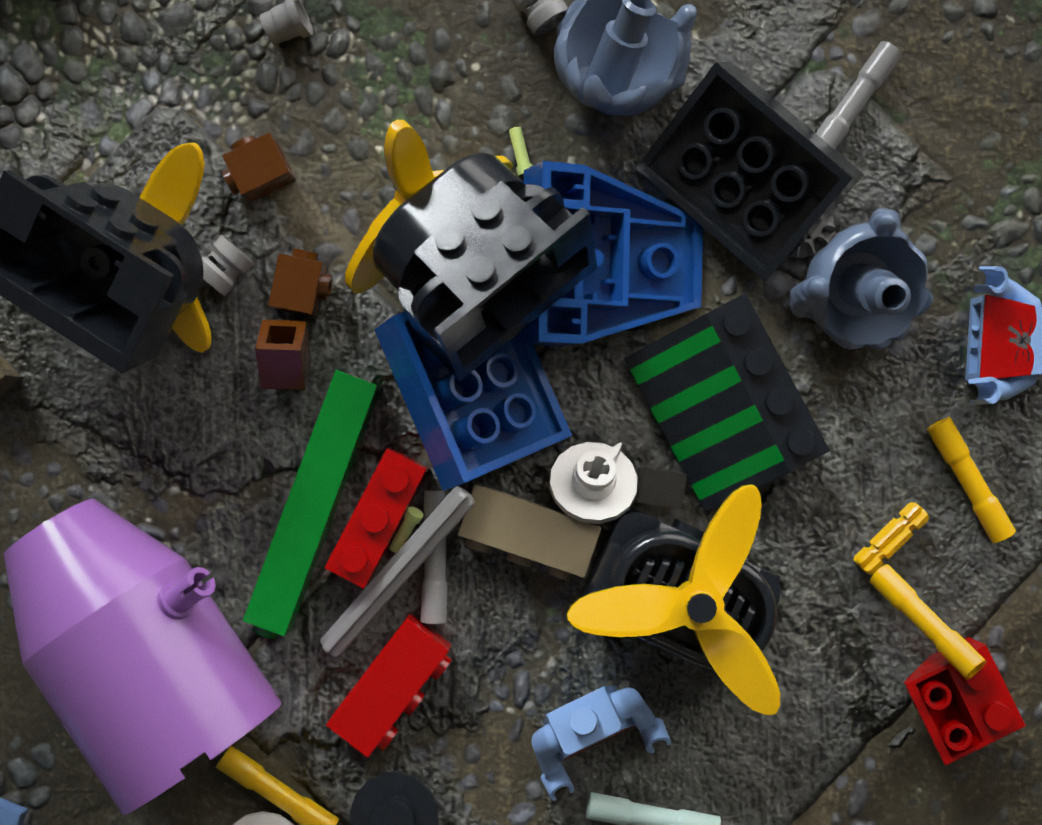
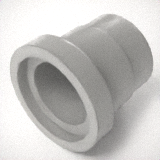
[260,0,313,45]

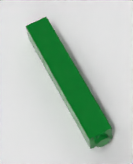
[242,370,382,639]

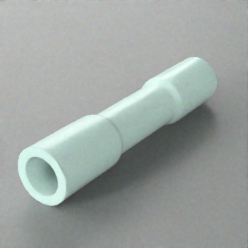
[586,792,721,825]

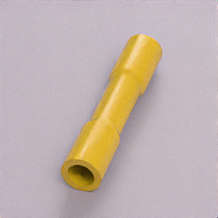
[926,417,1016,543]
[869,564,986,680]
[216,745,339,825]

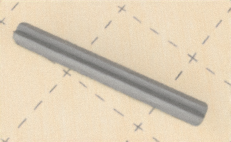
[320,486,475,657]

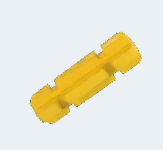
[853,502,929,575]

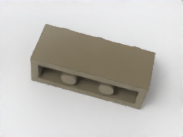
[458,483,602,582]

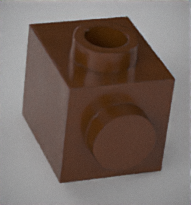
[222,132,296,202]
[268,249,333,318]
[255,320,311,390]

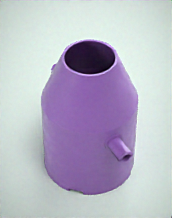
[3,499,282,815]

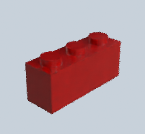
[324,448,430,589]
[326,612,452,758]

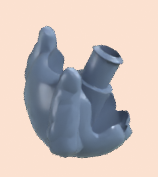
[554,0,697,116]
[790,208,933,350]

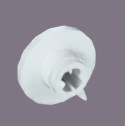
[550,442,638,524]

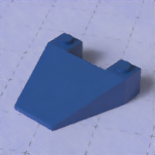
[519,161,703,347]

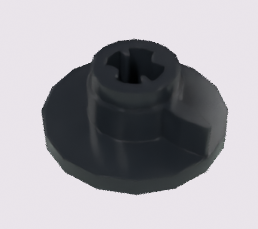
[350,771,438,825]

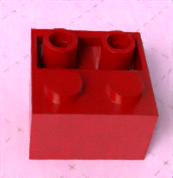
[903,637,1026,766]

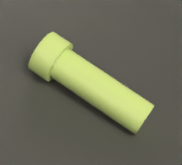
[509,127,533,177]
[389,507,424,553]

